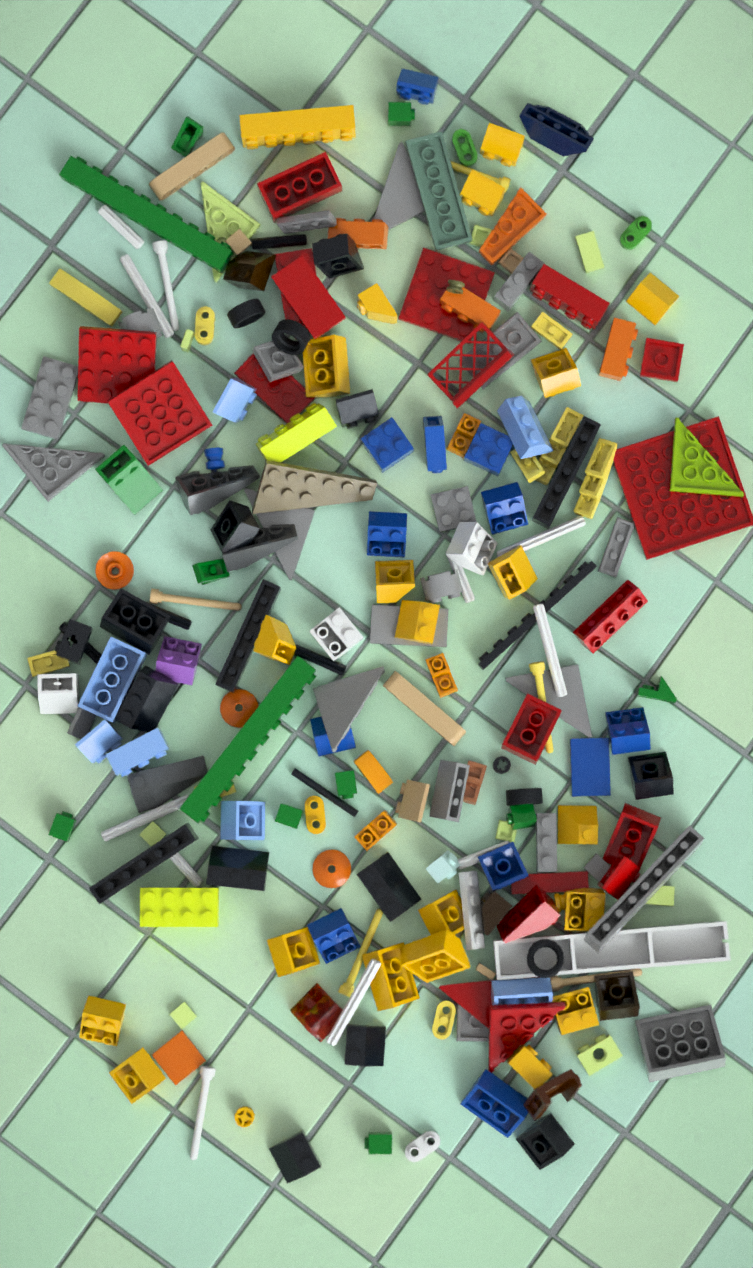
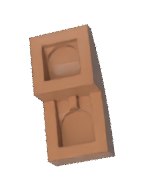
[463,760,487,805]

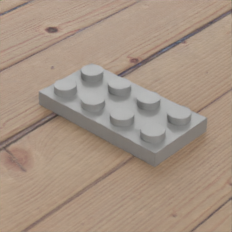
[21,356,78,440]

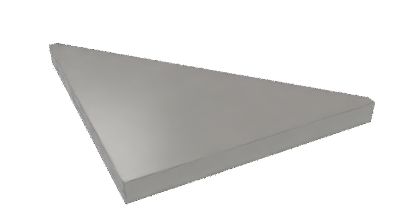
[374,142,424,230]
[2,443,105,502]
[244,488,315,581]
[505,665,592,738]
[313,666,385,752]

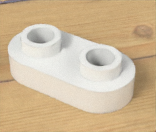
[405,1131,440,1162]

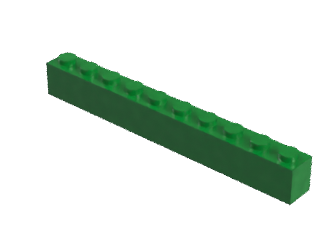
[59,156,234,273]
[179,656,317,824]

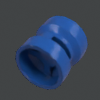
[204,448,225,470]

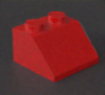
[597,854,641,900]

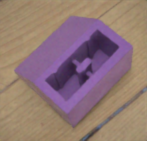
[155,636,202,685]

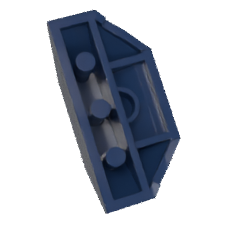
[519,103,594,156]

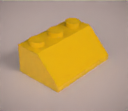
[303,334,350,398]
[401,930,470,983]
[362,942,420,1011]

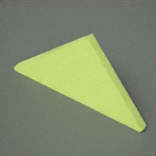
[201,181,261,283]

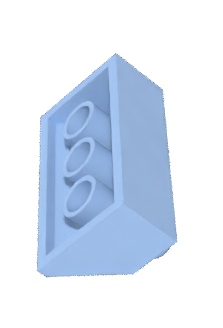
[78,637,148,724]

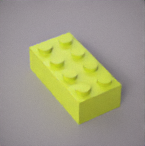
[255,403,337,463]
[140,887,219,927]

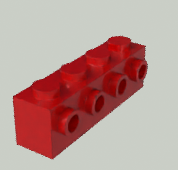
[573,580,648,654]

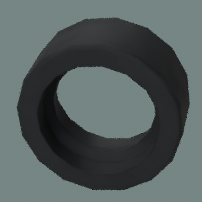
[227,299,266,329]
[271,319,310,355]
[506,788,543,806]
[527,939,564,978]

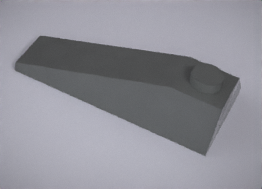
[175,465,260,515]
[222,524,298,572]
[127,756,208,813]

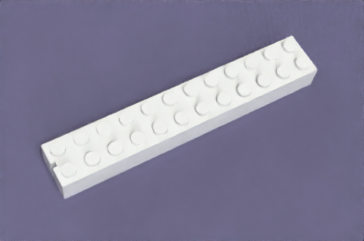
[493,921,730,980]

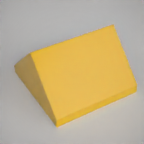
[626,273,680,325]

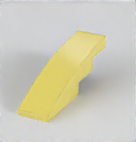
[49,269,122,327]
[536,407,584,486]
[573,438,617,519]

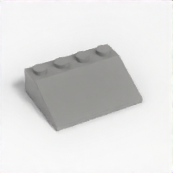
[635,1005,726,1083]

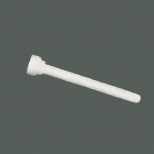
[152,240,179,331]
[190,1066,216,1160]

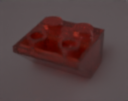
[290,983,343,1042]

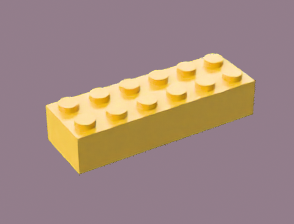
[239,105,356,150]

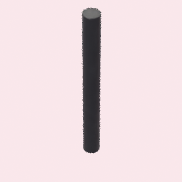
[291,768,359,817]

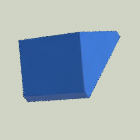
[310,716,356,756]
[478,842,529,891]

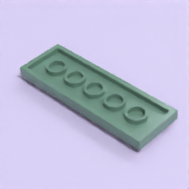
[405,131,473,251]

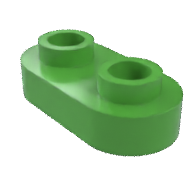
[452,129,478,167]
[620,216,652,250]

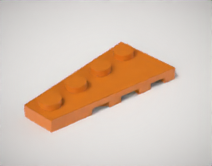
[479,187,547,266]

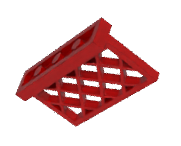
[427,322,515,408]

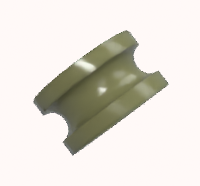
[446,280,465,294]

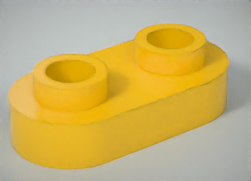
[305,796,326,834]

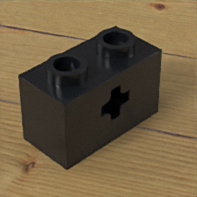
[55,619,93,665]

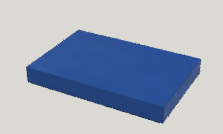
[570,738,611,797]

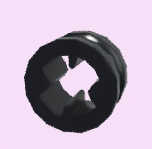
[493,756,511,774]

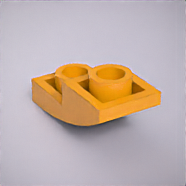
[447,413,481,458]
[425,653,458,698]
[353,750,393,794]
[354,810,397,851]

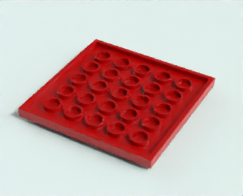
[613,416,753,560]

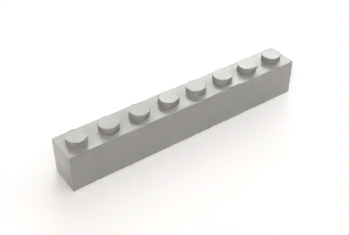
[584,825,704,953]

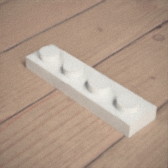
[459,871,485,950]

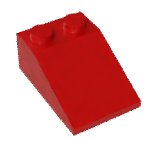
[501,693,562,765]
[602,803,661,868]
[496,885,561,944]

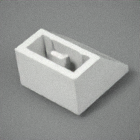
[446,522,497,575]
[309,607,364,661]
[37,673,79,714]

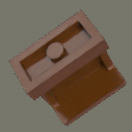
[524,1069,582,1121]

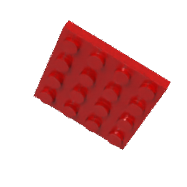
[398,248,495,344]
[78,326,157,403]
[107,360,213,466]

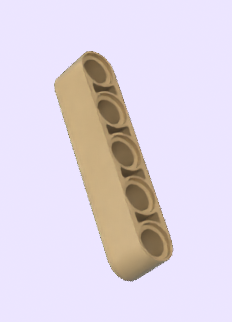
[149,132,235,201]
[383,671,466,746]

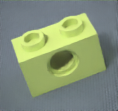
[576,1034,623,1076]

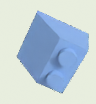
[213,378,257,423]
[75,720,123,764]
[220,801,265,840]

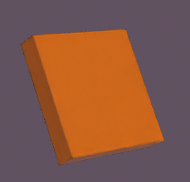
[152,1030,206,1086]

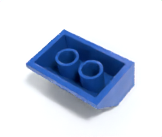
[461,1069,528,1138]

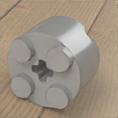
[118,308,162,338]
[420,569,463,603]

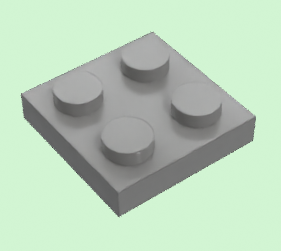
[252,341,304,382]
[431,486,476,532]

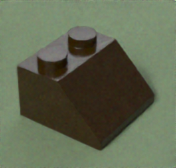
[223,251,276,291]
[481,891,512,936]
[594,971,640,1021]

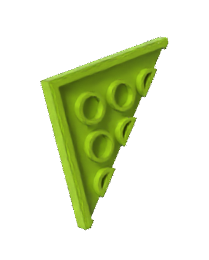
[670,418,744,497]

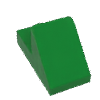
[171,116,203,157]
[192,558,230,585]
[636,676,677,703]

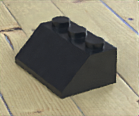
[100,588,171,655]
[115,665,179,732]
[206,846,269,891]
[357,852,421,922]

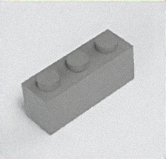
[493,252,544,312]
[429,760,470,822]
[536,813,557,872]

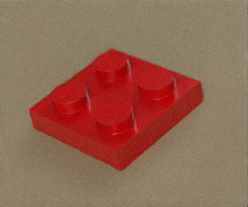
[640,338,684,382]

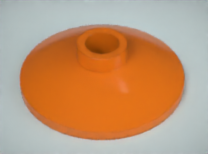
[95,551,134,590]
[220,689,258,728]
[313,850,351,888]

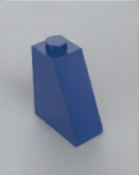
[423,416,447,473]

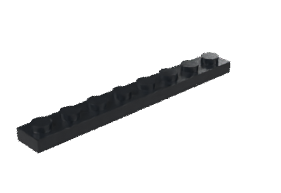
[478,561,597,670]

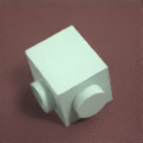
[426,850,460,883]

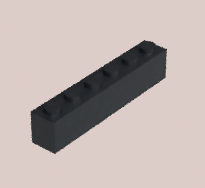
[532,416,601,529]
[215,579,281,693]
[89,822,199,904]

